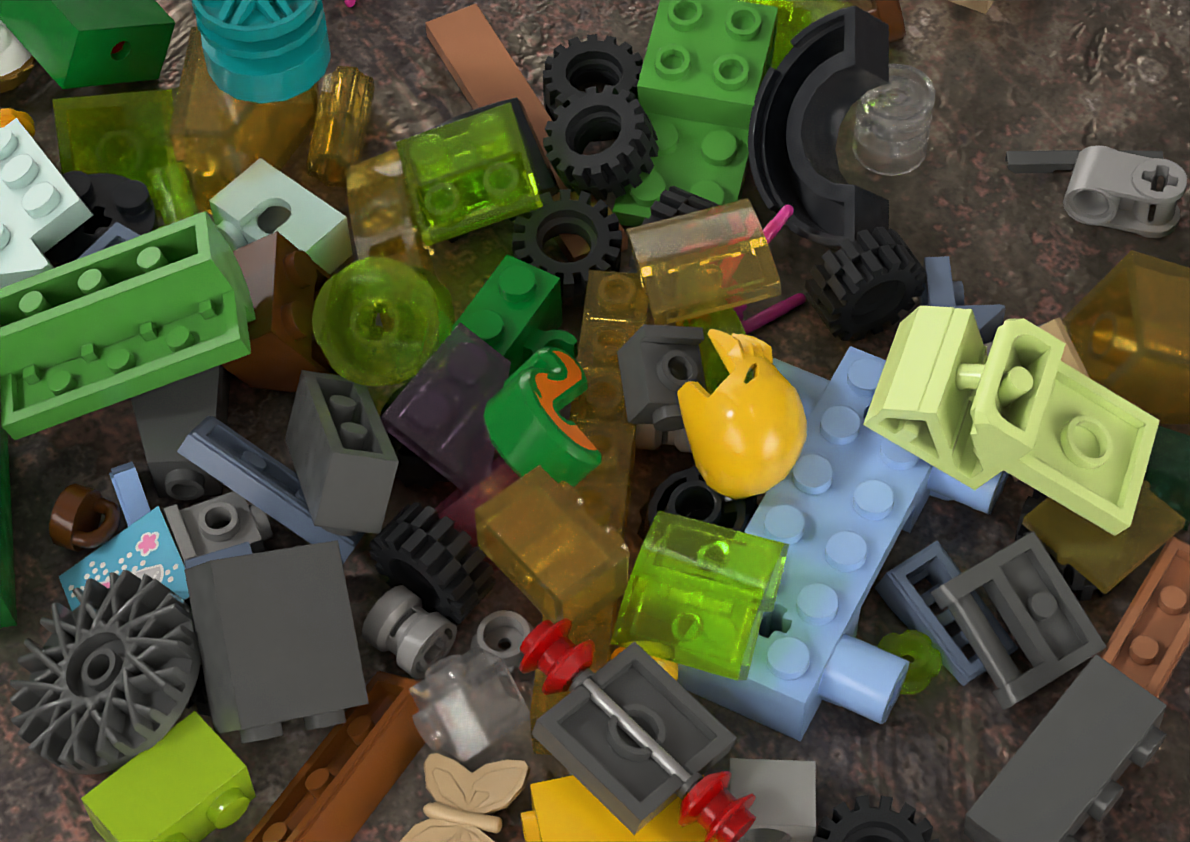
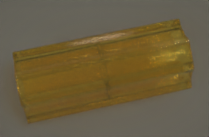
[307,66,375,187]

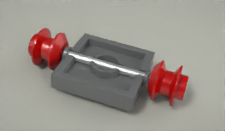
[519,618,756,842]

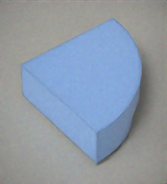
[109,461,151,527]

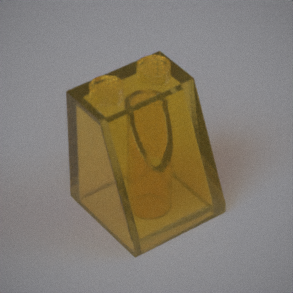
[169,27,322,214]
[1062,250,1190,424]

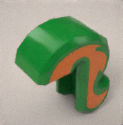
[484,346,602,496]

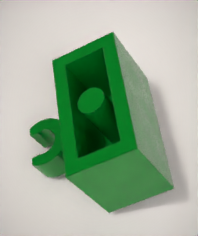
[441,254,578,402]

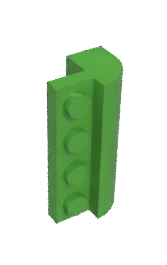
[0,211,256,440]

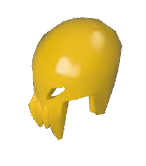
[677,329,807,499]

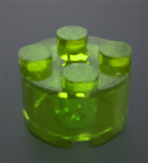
[312,257,455,386]

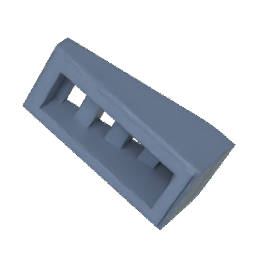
[874,540,1018,687]

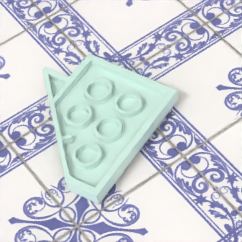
[0,118,93,288]

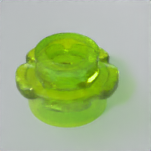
[877,630,942,695]

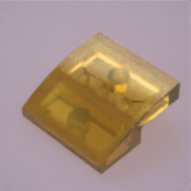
[626,198,781,325]

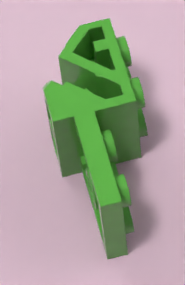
[612,0,778,244]

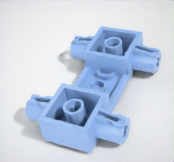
[632,346,1009,742]

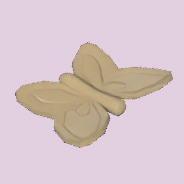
[400,753,530,842]

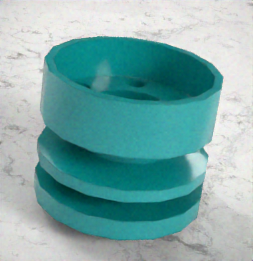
[192,0,331,104]

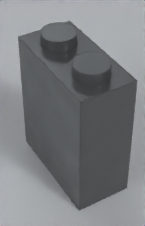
[184,540,369,744]

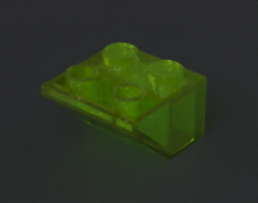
[396,102,543,247]

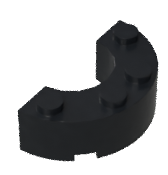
[748,5,889,251]

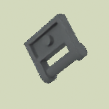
[930,531,1107,710]

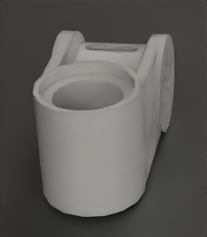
[1063,145,1187,238]

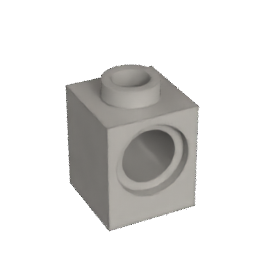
[727,758,816,842]

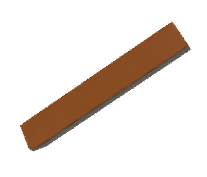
[243,671,445,842]

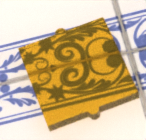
[1022,480,1186,594]

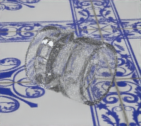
[852,63,936,176]

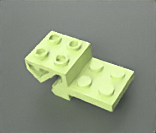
[863,306,1160,536]

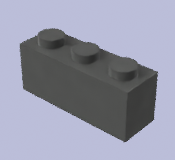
[285,370,399,536]
[964,654,1167,842]

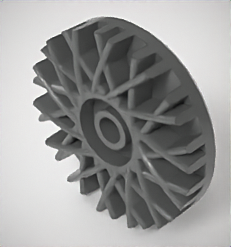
[10,570,201,775]

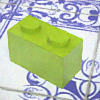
[81,711,256,842]

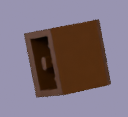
[221,231,355,393]

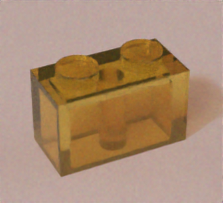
[474,465,630,633]

